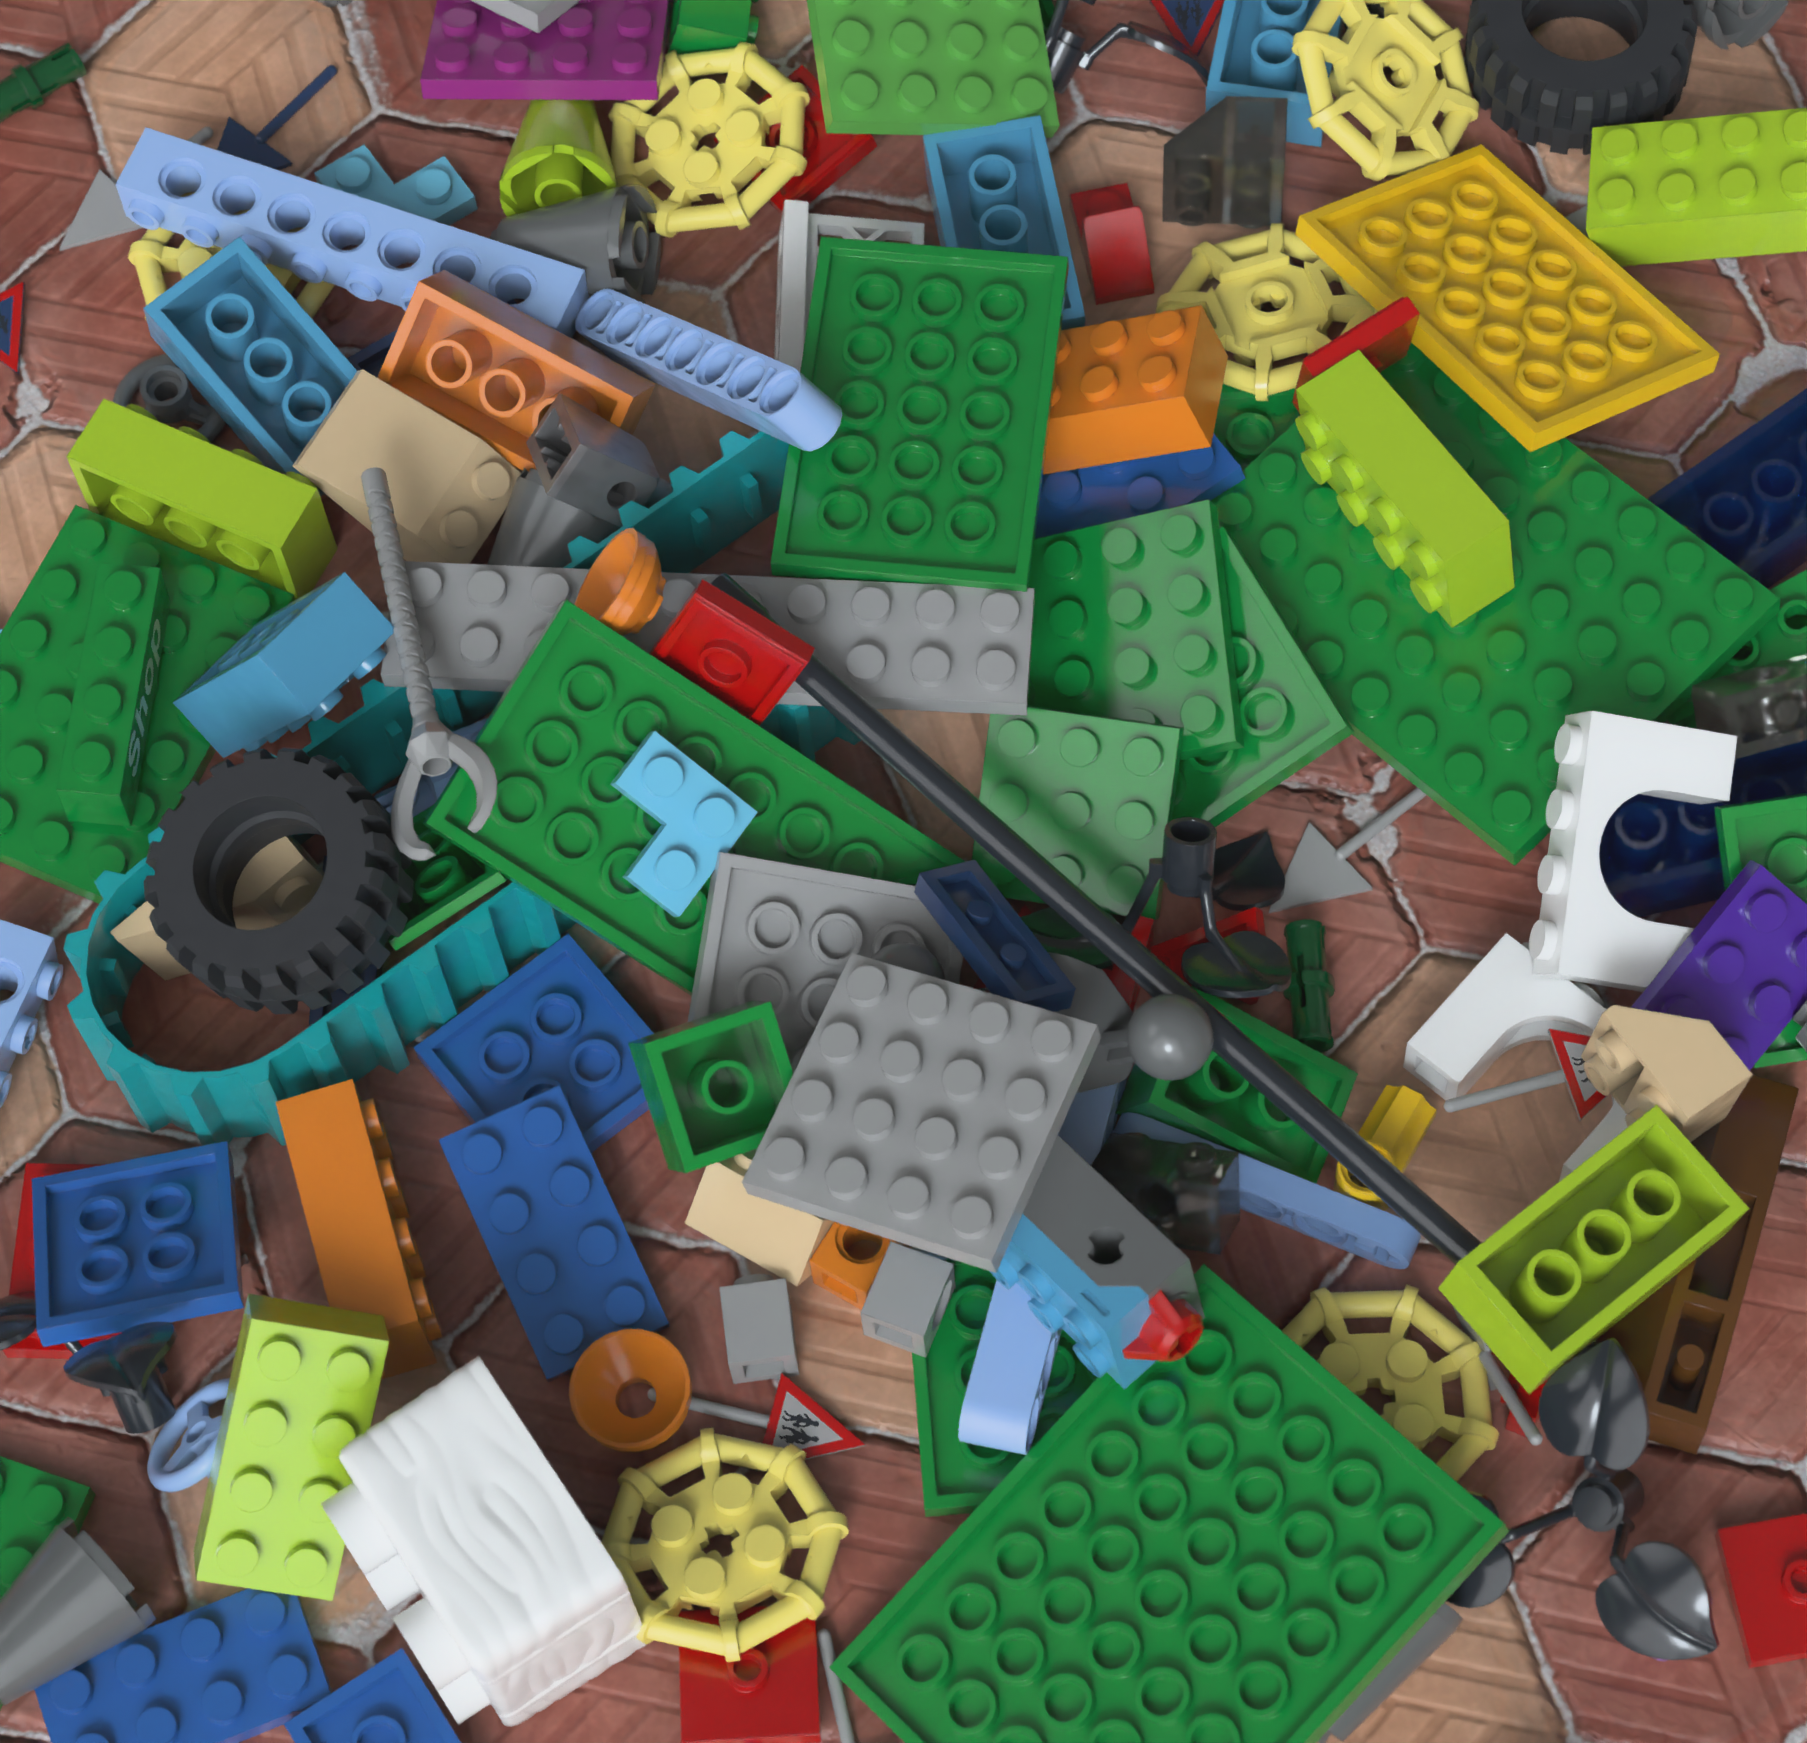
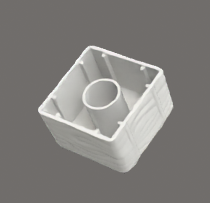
[320,1356,647,1727]

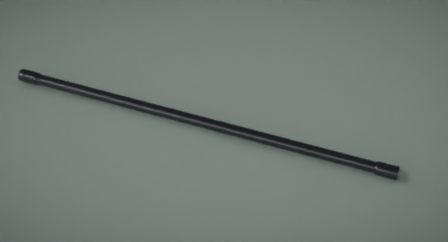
[711,573,1600,1362]

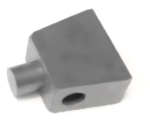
[526,393,672,527]

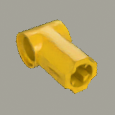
[1333,1084,1437,1211]

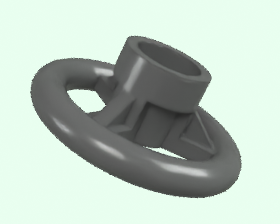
[113,354,226,443]

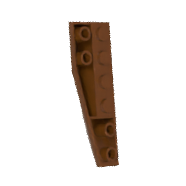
[1597,1075,1799,1455]

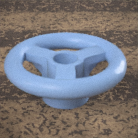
[147,1378,230,1492]

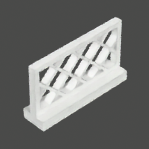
[774,200,924,372]

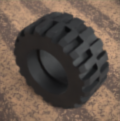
[1465,0,1698,155]
[144,747,414,1014]

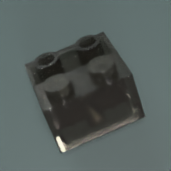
[1162,96,1288,229]

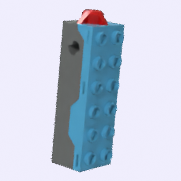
[990,1136,1205,1389]

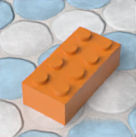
[377,270,656,472]
[1043,305,1228,475]
[275,1079,443,1380]

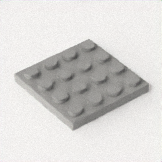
[688,852,963,1073]
[742,953,1101,1273]

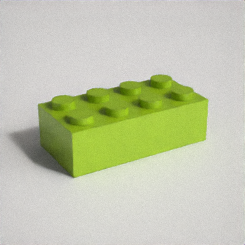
[1586,107,1807,266]
[1295,350,1515,628]
[66,399,338,600]
[1438,1104,1749,1394]
[194,1293,389,1601]

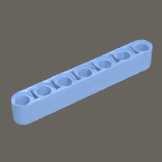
[575,289,842,451]
[959,1078,1127,1455]

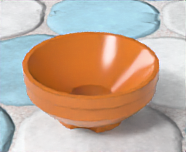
[574,528,667,636]
[569,1329,692,1452]

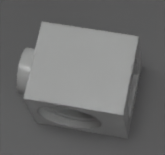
[860,1241,956,1358]
[719,1274,799,1384]

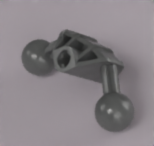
[871,942,1214,1094]

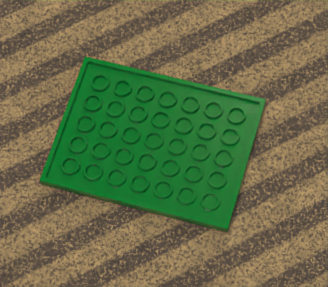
[1210,342,1780,866]
[829,1264,1509,1743]

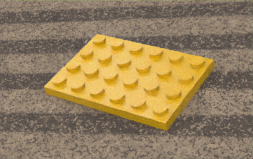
[1295,144,1720,452]

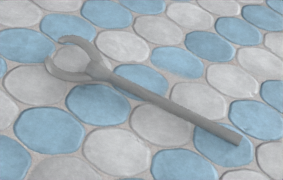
[361,467,497,861]

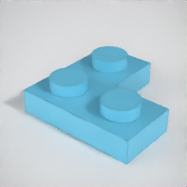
[314,144,478,226]
[611,731,757,917]

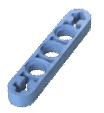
[1107,1112,1421,1269]

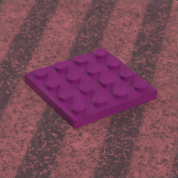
[420,0,673,100]

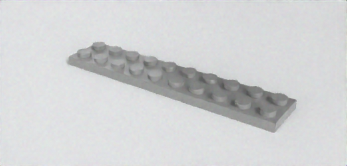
[381,561,1035,715]

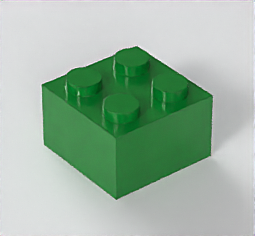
[628,1000,794,1173]

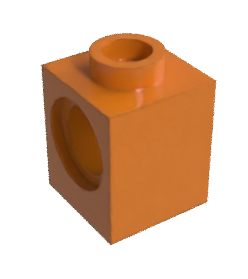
[809,1222,909,1310]

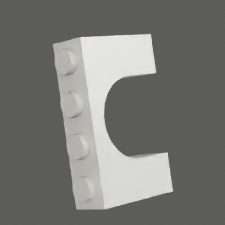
[1529,711,1737,992]
[1403,933,1628,1181]

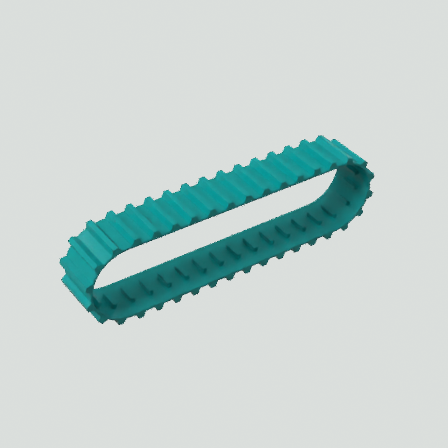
[64,431,861,1146]

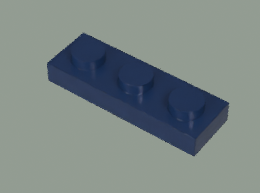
[914,860,1076,1012]

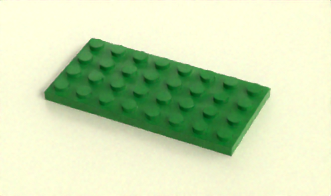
[422,600,998,996]

